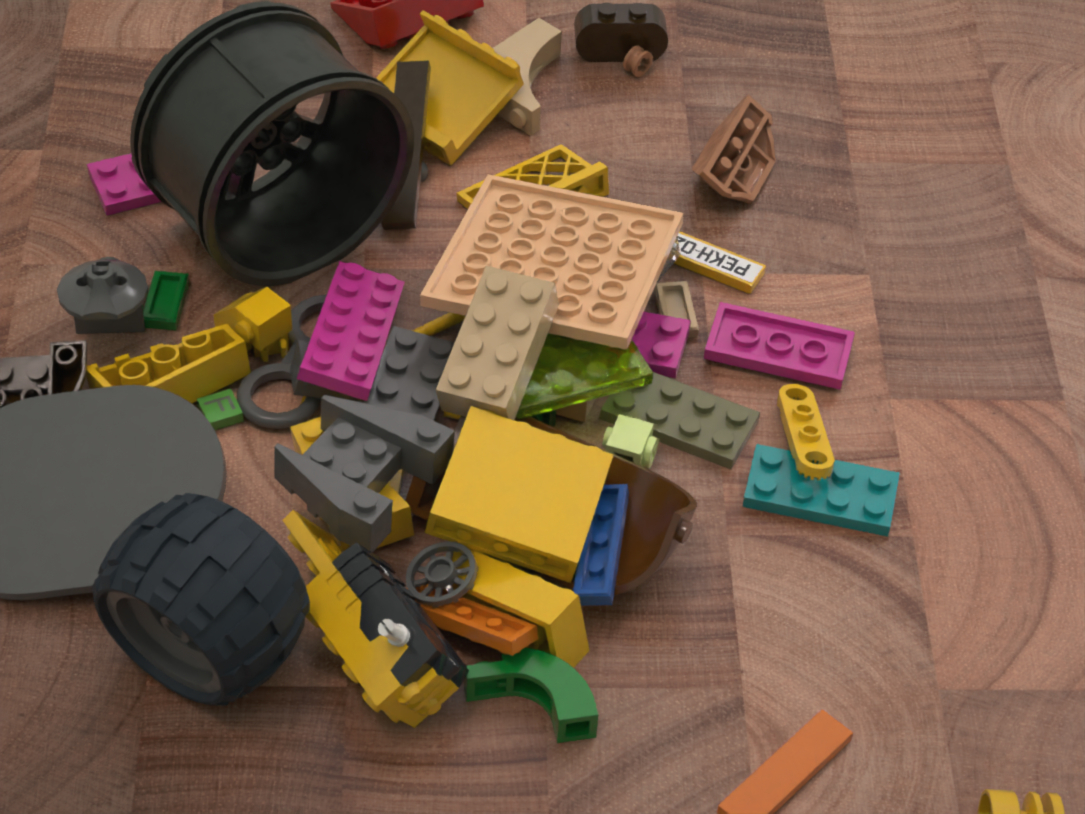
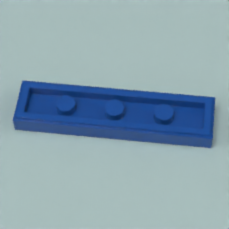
[573,484,629,606]

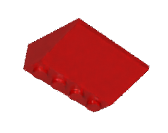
[330,0,484,49]

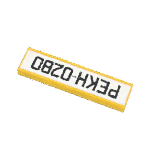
[666,231,766,294]

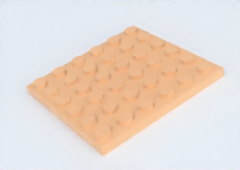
[420,174,683,350]

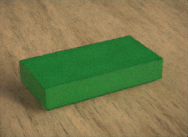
[143,271,190,331]

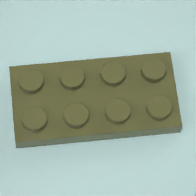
[600,363,760,469]

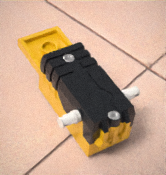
[282,510,469,728]

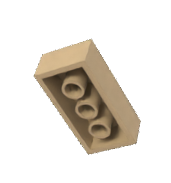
[436,265,559,420]

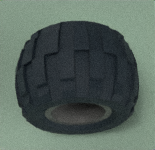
[92,493,310,706]

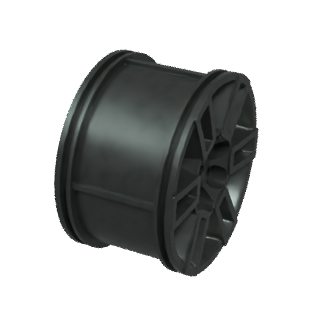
[130,1,414,286]

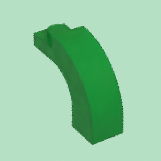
[464,648,599,743]

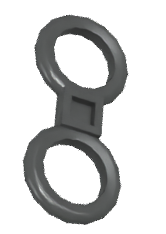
[236,294,327,429]

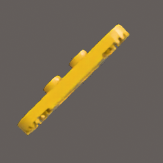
[777,384,835,481]

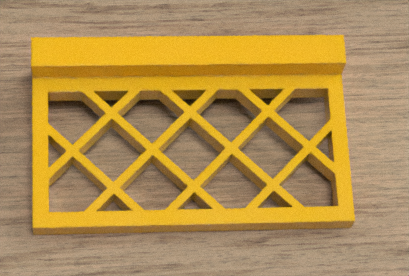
[456,144,609,209]

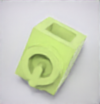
[602,414,660,469]

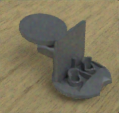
[57,257,148,334]

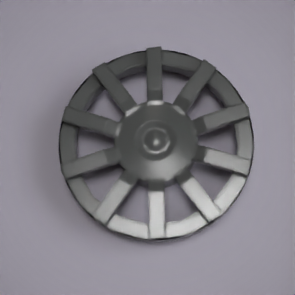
[406,541,478,608]

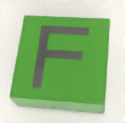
[197,389,244,430]

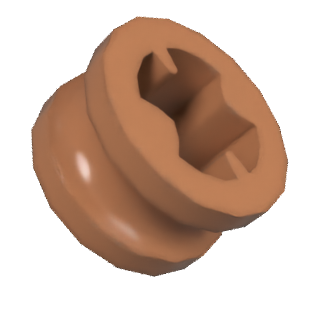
[623,45,653,77]

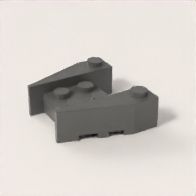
[274,395,455,553]

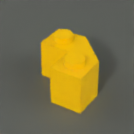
[214,287,292,351]

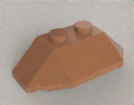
[691,94,776,204]

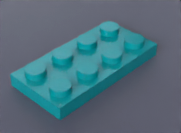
[742,444,900,537]

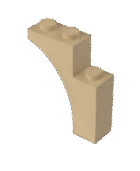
[493,18,562,136]

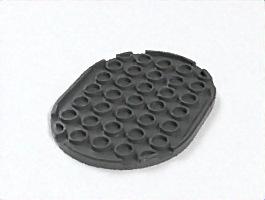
[0,385,227,600]

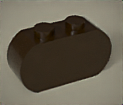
[574,3,668,62]

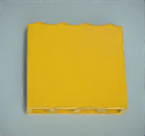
[376,10,524,166]
[425,406,613,583]

